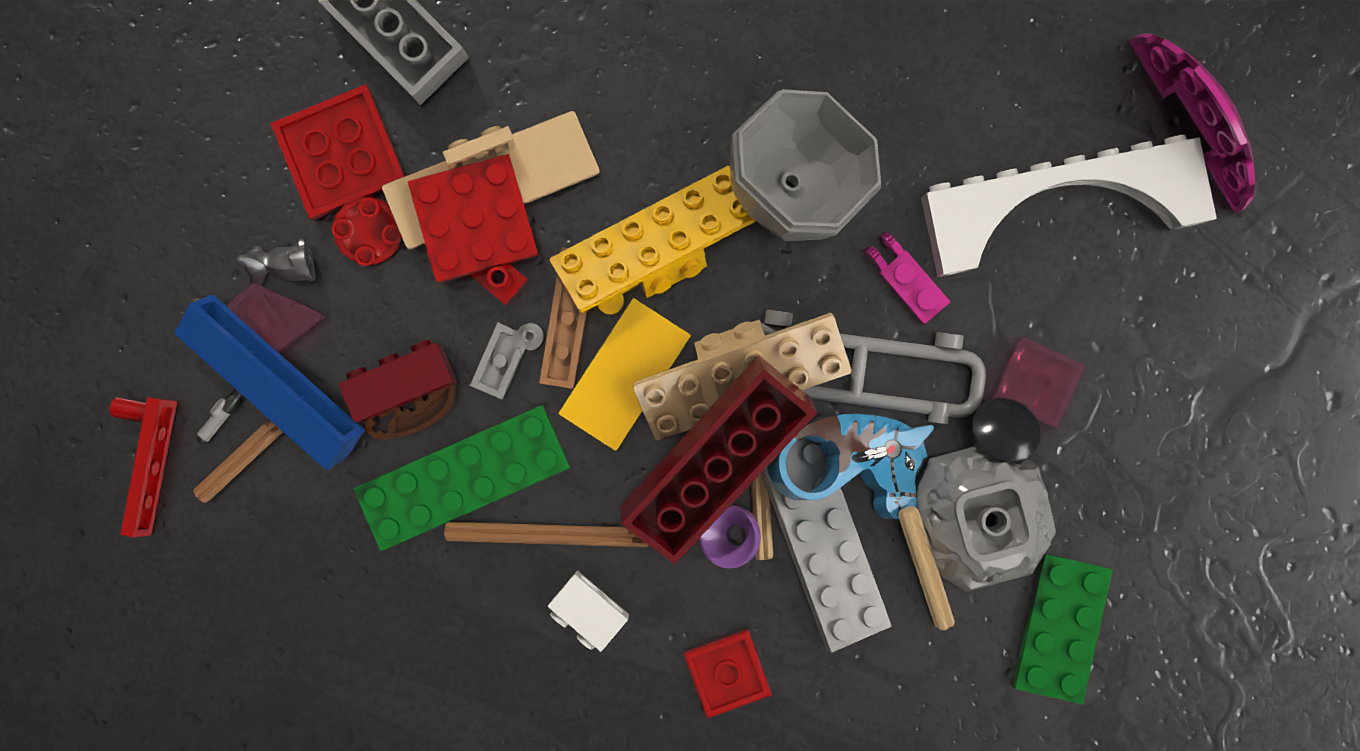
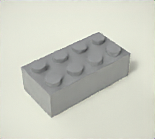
[317,0,469,105]

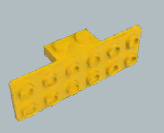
[550,166,756,313]

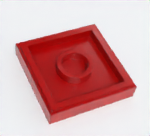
[684,628,772,719]

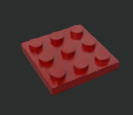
[270,84,405,220]
[407,154,538,284]

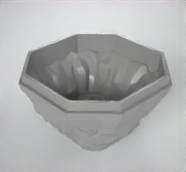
[915,447,1056,592]

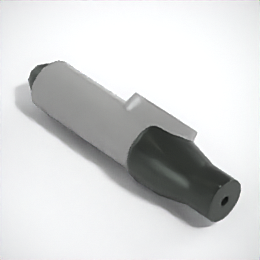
[197,389,243,444]

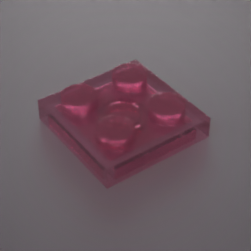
[992,337,1086,428]

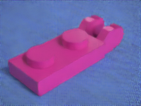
[864,231,950,325]

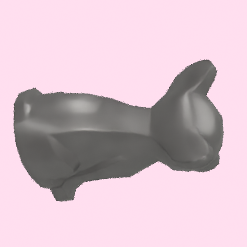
[236,238,316,287]

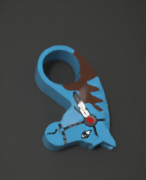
[768,414,934,519]

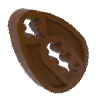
[365,384,456,440]

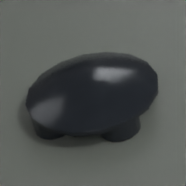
[972,398,1040,464]

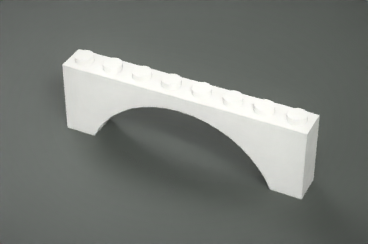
[921,134,1217,277]

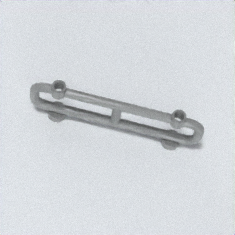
[761,310,986,424]

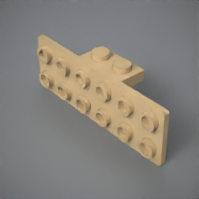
[382,111,599,250]
[633,313,852,441]

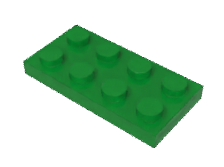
[1012,553,1113,705]

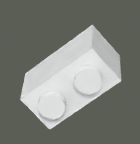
[548,570,629,652]

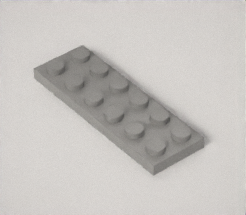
[761,438,892,653]

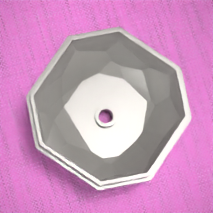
[730,89,881,241]

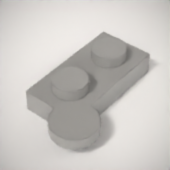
[470,322,544,400]

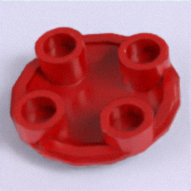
[332,197,402,266]

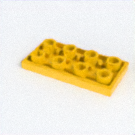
[558,298,691,451]

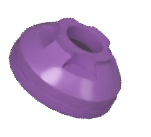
[699,505,761,569]

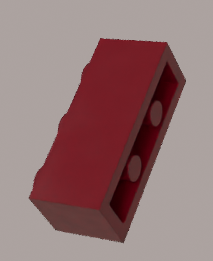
[338,340,457,423]

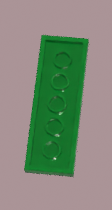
[353,405,571,552]

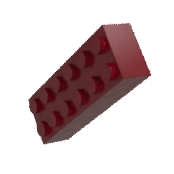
[620,355,817,564]

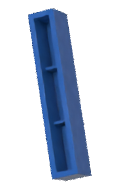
[174,294,365,471]

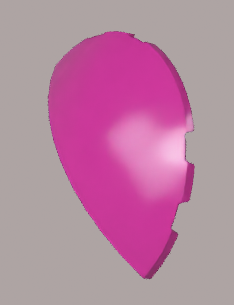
[1128,33,1255,214]

